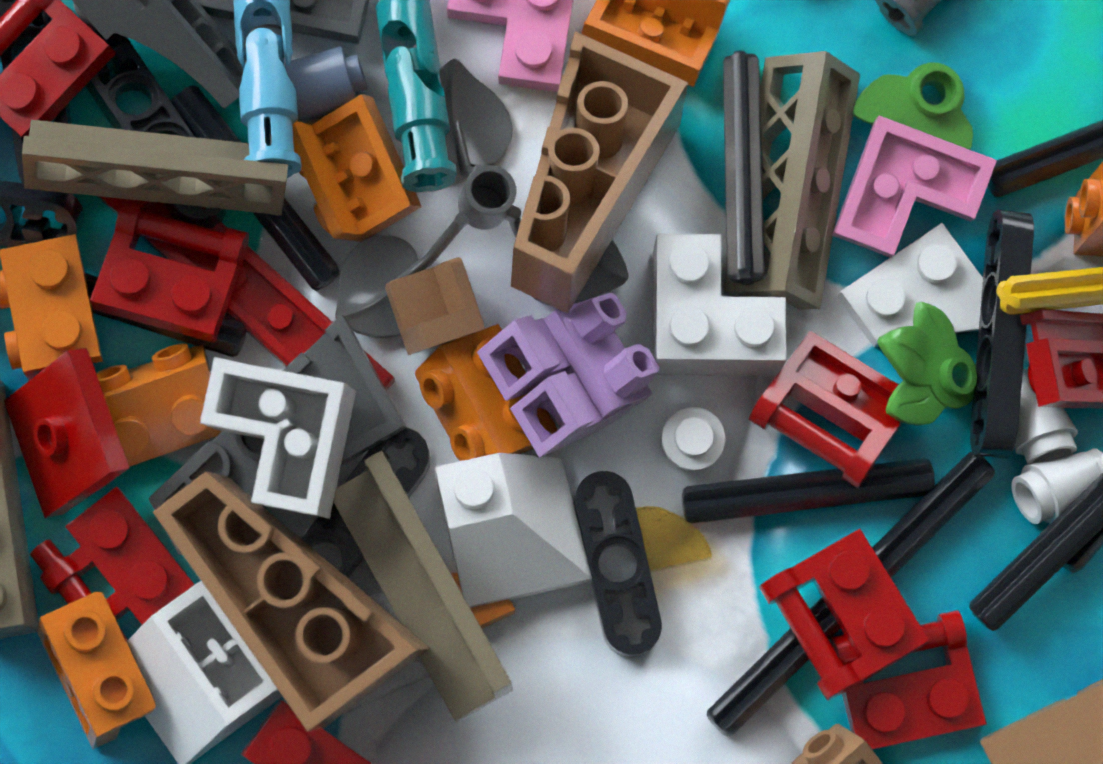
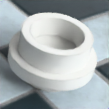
[661,407,726,471]

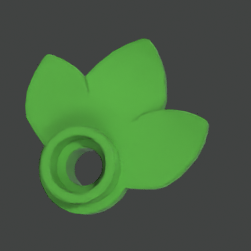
[852,62,973,150]
[877,302,977,426]

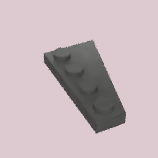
[148,314,407,555]

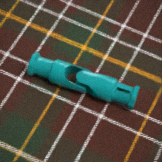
[375,0,457,193]

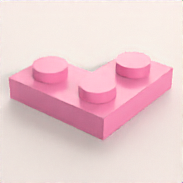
[447,0,573,92]
[832,116,997,257]

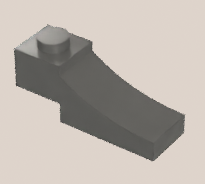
[72,0,243,109]

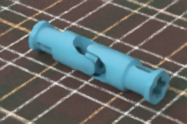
[233,0,302,178]

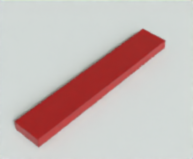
[97,196,395,390]

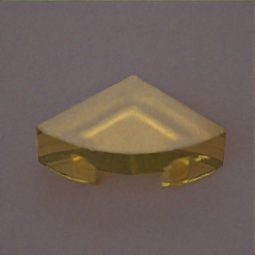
[636,506,712,572]

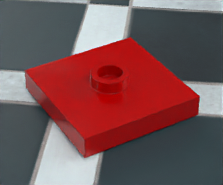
[4,348,129,518]

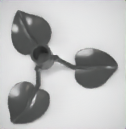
[335,58,629,338]

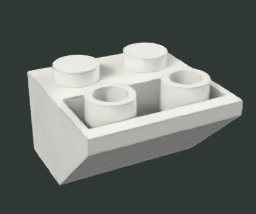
[127,581,283,764]

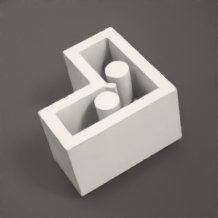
[652,233,786,376]
[200,358,356,519]

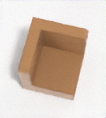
[385,257,486,356]

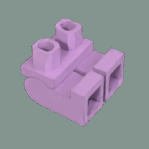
[477,293,660,458]

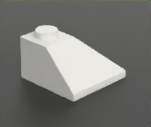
[435,453,592,608]

